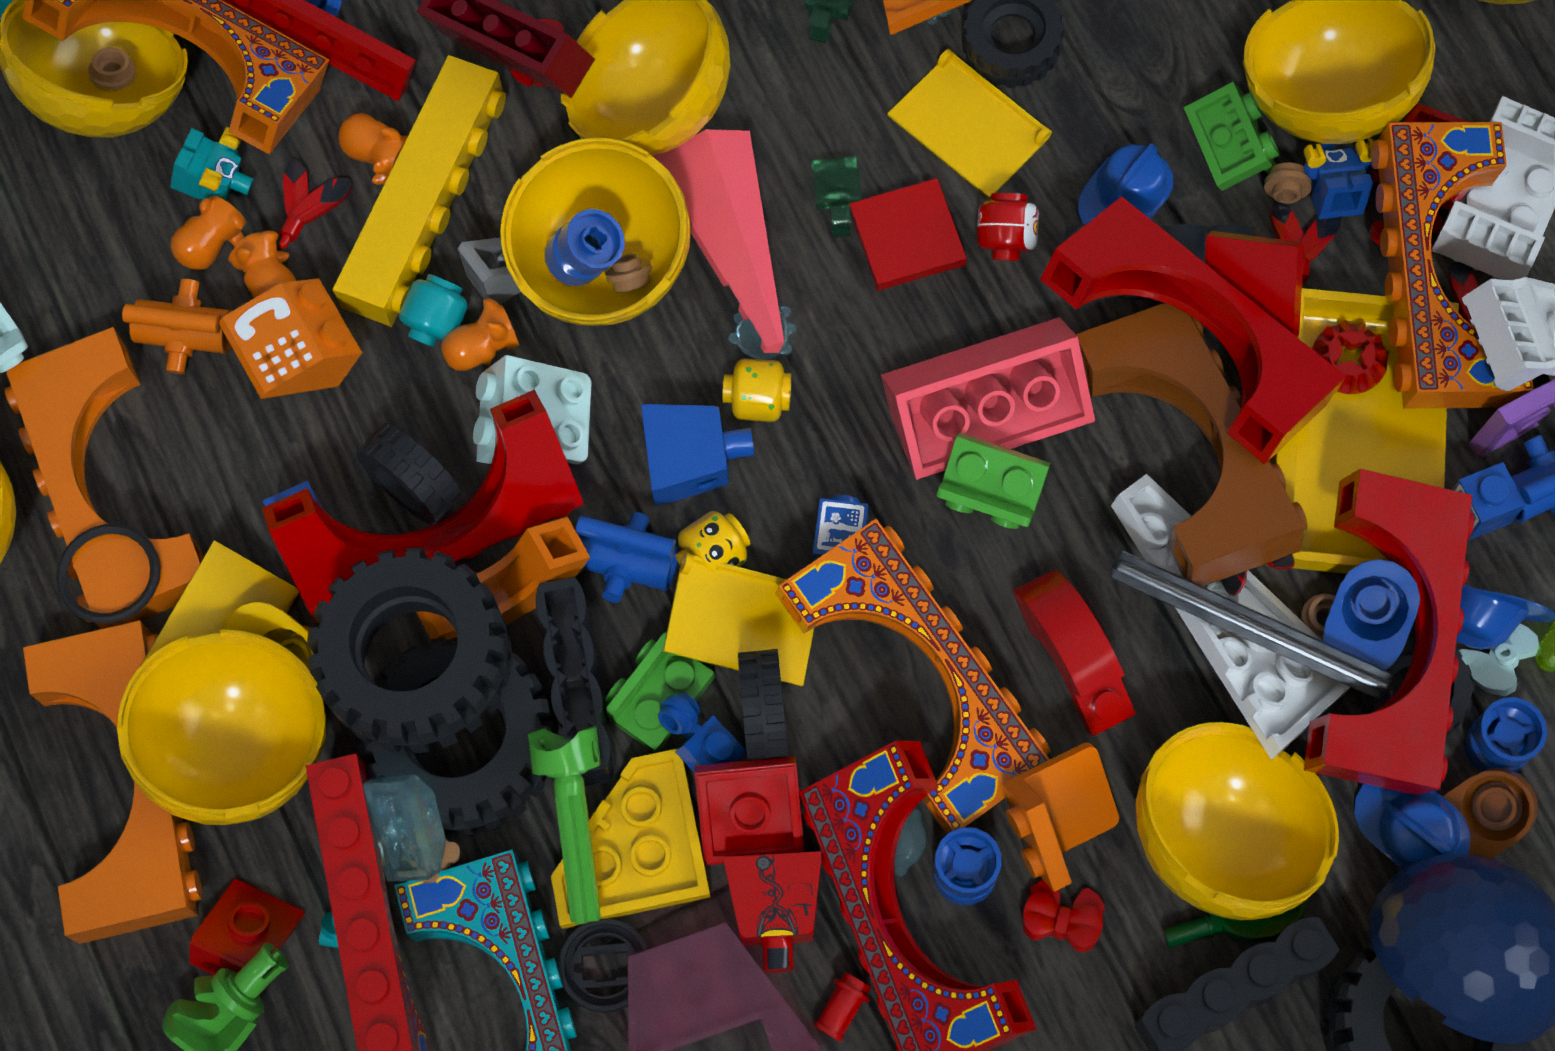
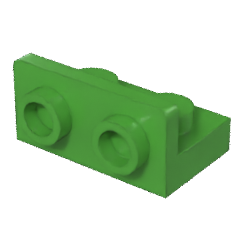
[1183,82,1280,191]
[936,433,1051,529]
[605,632,715,753]

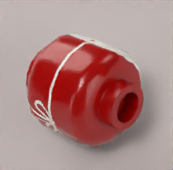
[977,193,1039,261]

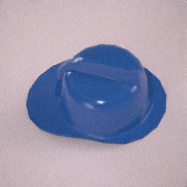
[1078,143,1173,224]
[1323,559,1420,670]
[1456,585,1555,650]
[1354,784,1470,869]

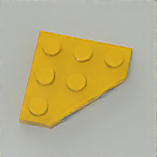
[551,749,711,929]

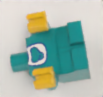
[170,126,254,200]

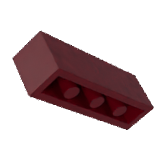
[416,0,595,98]

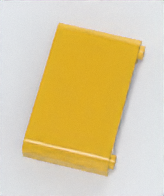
[1265,288,1459,574]

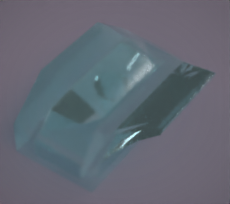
[363,774,446,881]

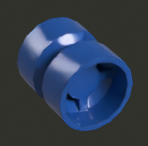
[545,209,625,286]
[1464,697,1548,772]
[933,828,1002,905]

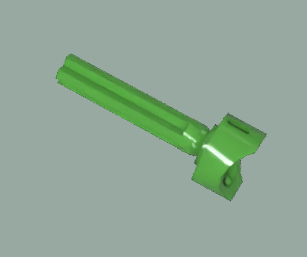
[527,725,601,924]

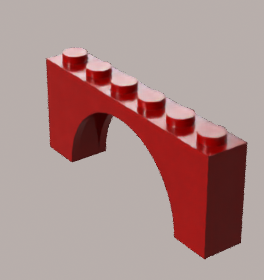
[1040,196,1346,464]
[262,389,585,623]
[1304,468,1474,795]

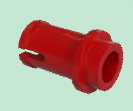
[813,972,871,1042]

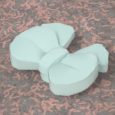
[1459,624,1540,696]

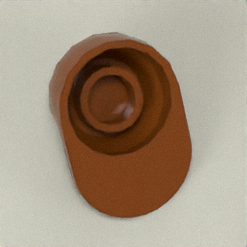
[1442,768,1538,858]

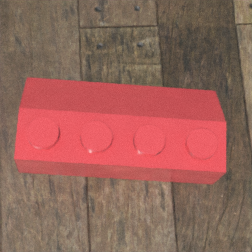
[881,317,1095,480]

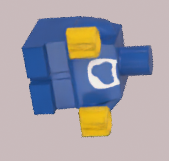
[1304,138,1374,219]

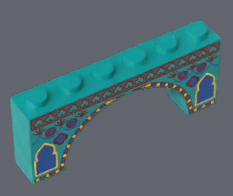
[394,849,577,1051]

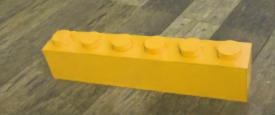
[332,55,506,327]

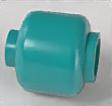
[399,274,468,348]

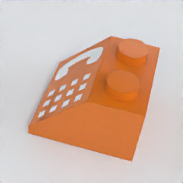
[219,278,362,399]

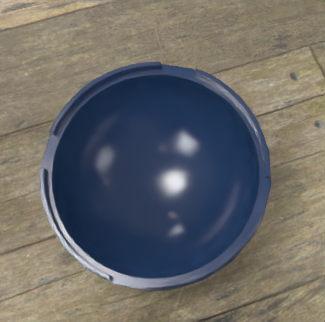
[1369,853,1555,1044]

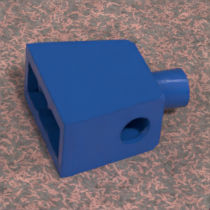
[641,404,754,506]

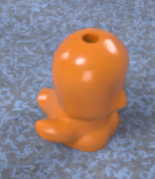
[338,112,408,185]
[171,195,246,271]
[228,230,296,298]
[441,298,519,371]

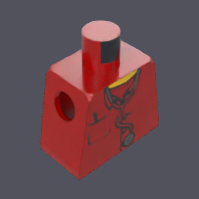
[724,851,821,973]

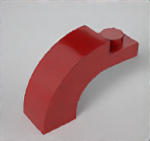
[1012,569,1136,736]

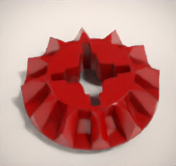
[1312,320,1389,394]

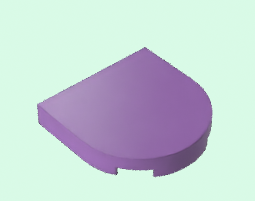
[1468,380,1555,457]

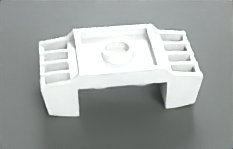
[1432,96,1555,280]
[1462,277,1555,391]

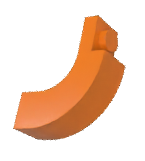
[416,517,590,640]

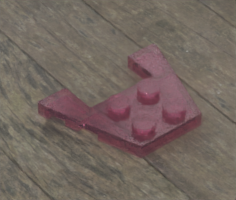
[628,922,821,1051]

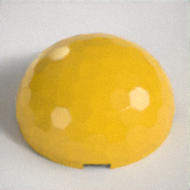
[0,0,188,138]
[561,0,731,156]
[1243,0,1435,144]
[500,138,690,326]
[117,630,327,825]
[1135,722,1339,920]

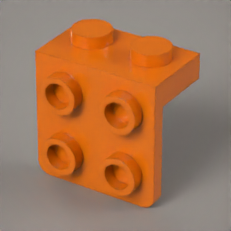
[1002,743,1119,892]

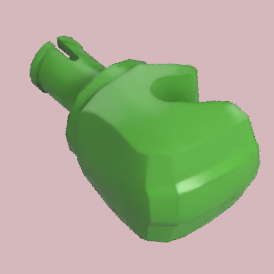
[162,943,289,1051]

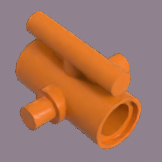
[122,279,232,374]

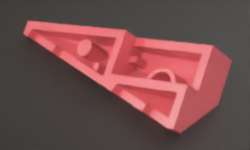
[653,129,784,353]

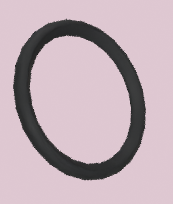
[56,524,160,623]

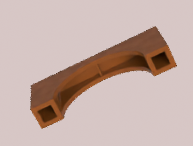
[1076,303,1308,587]

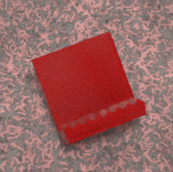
[190,878,305,995]

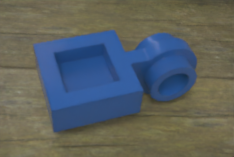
[658,693,747,773]

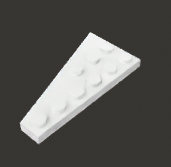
[1111,474,1351,760]

